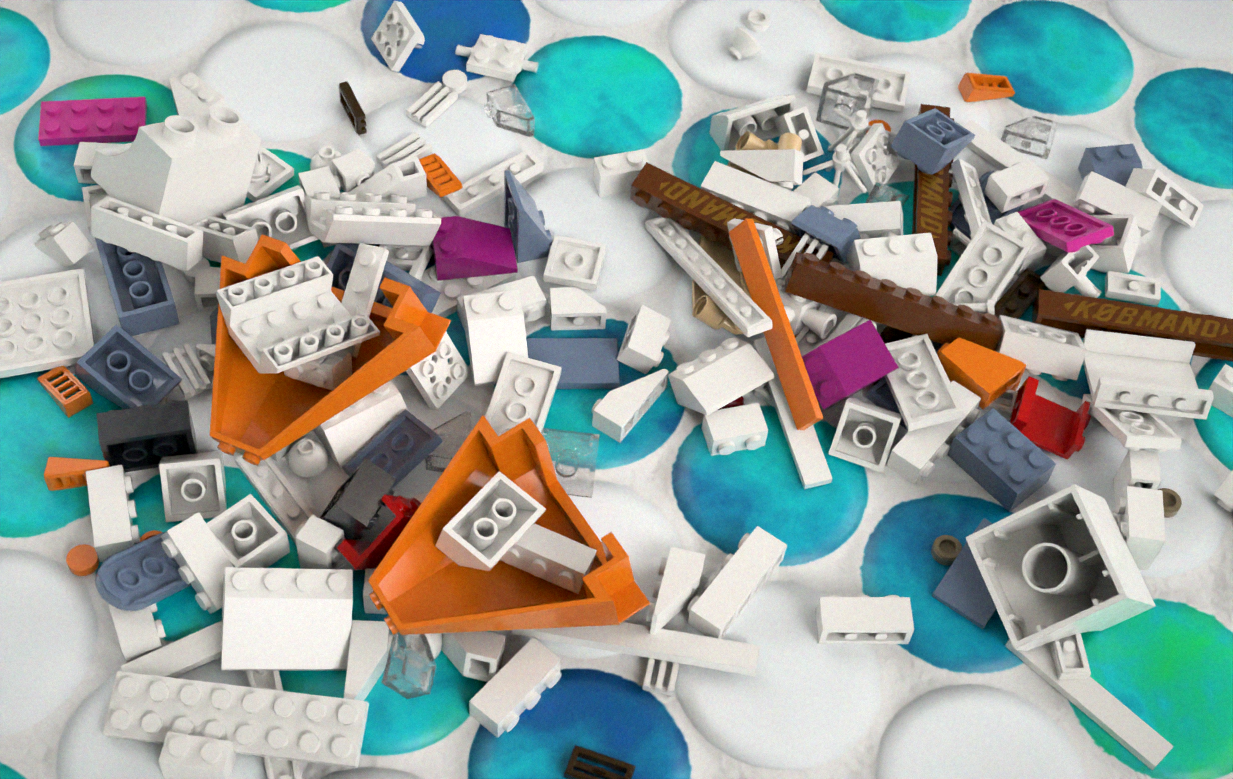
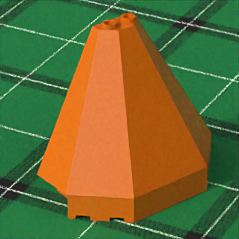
[210,234,451,466]
[368,415,650,635]

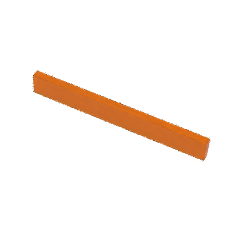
[729,218,823,430]

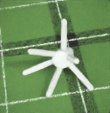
[828,109,896,151]
[802,140,867,193]

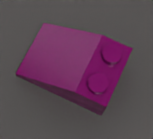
[431,216,518,281]
[802,320,899,410]

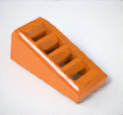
[958,73,1015,102]
[419,153,463,198]
[37,365,93,418]
[44,457,110,491]

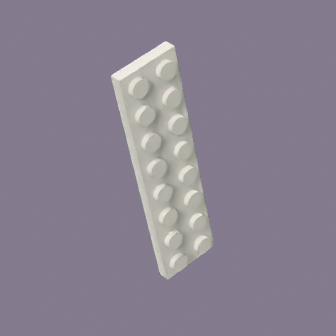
[102,671,369,768]

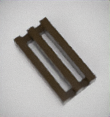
[339,81,367,135]
[564,745,635,779]

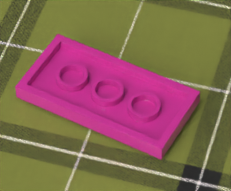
[38,97,147,146]
[1018,199,1114,253]

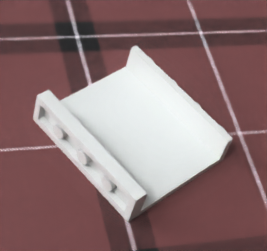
[1083,329,1214,420]

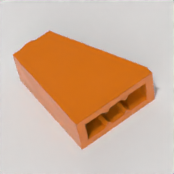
[937,337,1026,409]

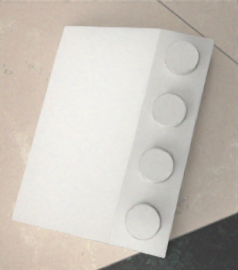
[221,567,353,671]

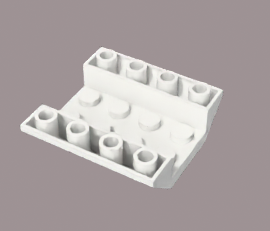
[304,191,442,246]
[216,256,380,373]

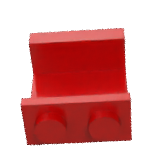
[1009,376,1091,460]
[337,495,421,570]

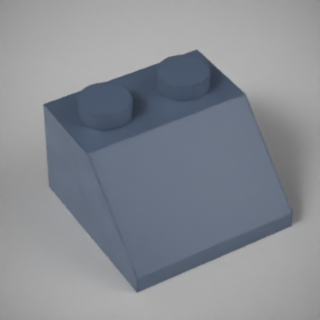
[791,205,861,263]

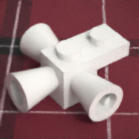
[775,278,837,339]

